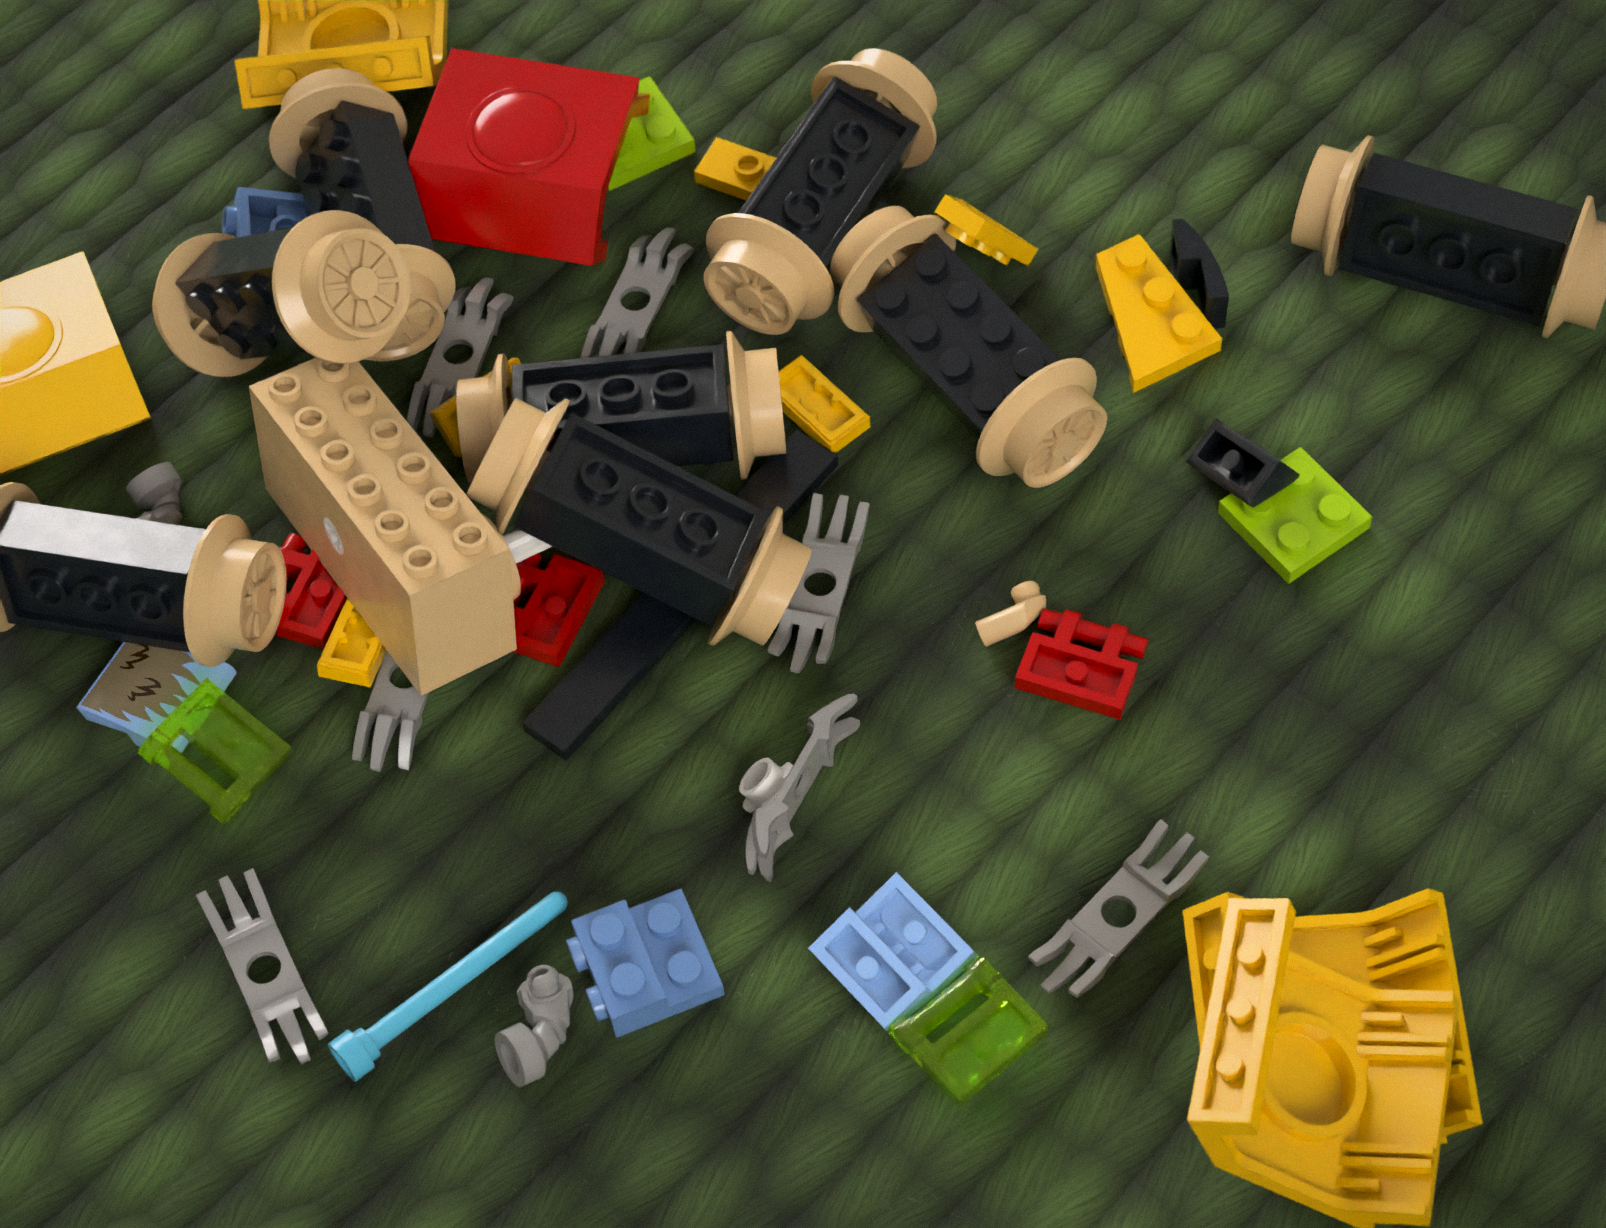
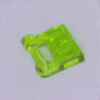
[138,678,291,824]
[888,956,1048,1107]

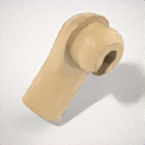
[975,580,1046,647]

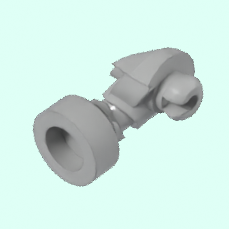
[126,462,183,525]
[495,965,574,1087]

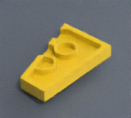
[934,194,1038,266]
[1096,234,1222,393]

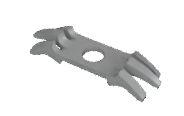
[581,227,694,358]
[407,277,514,437]
[768,493,870,674]
[352,650,429,772]
[746,694,860,882]
[1028,819,1209,998]
[196,868,329,1064]

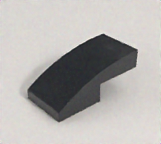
[1169,218,1229,329]

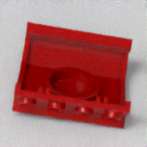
[408,48,650,266]

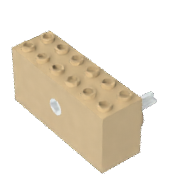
[249,357,552,696]

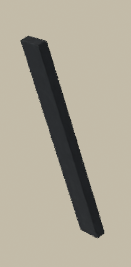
[522,429,839,761]

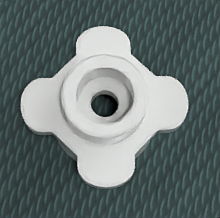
[739,758,794,813]

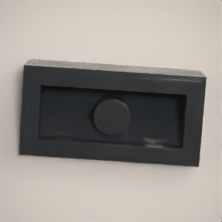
[1186,418,1300,508]

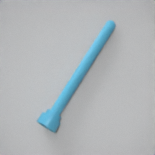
[327,891,568,1082]

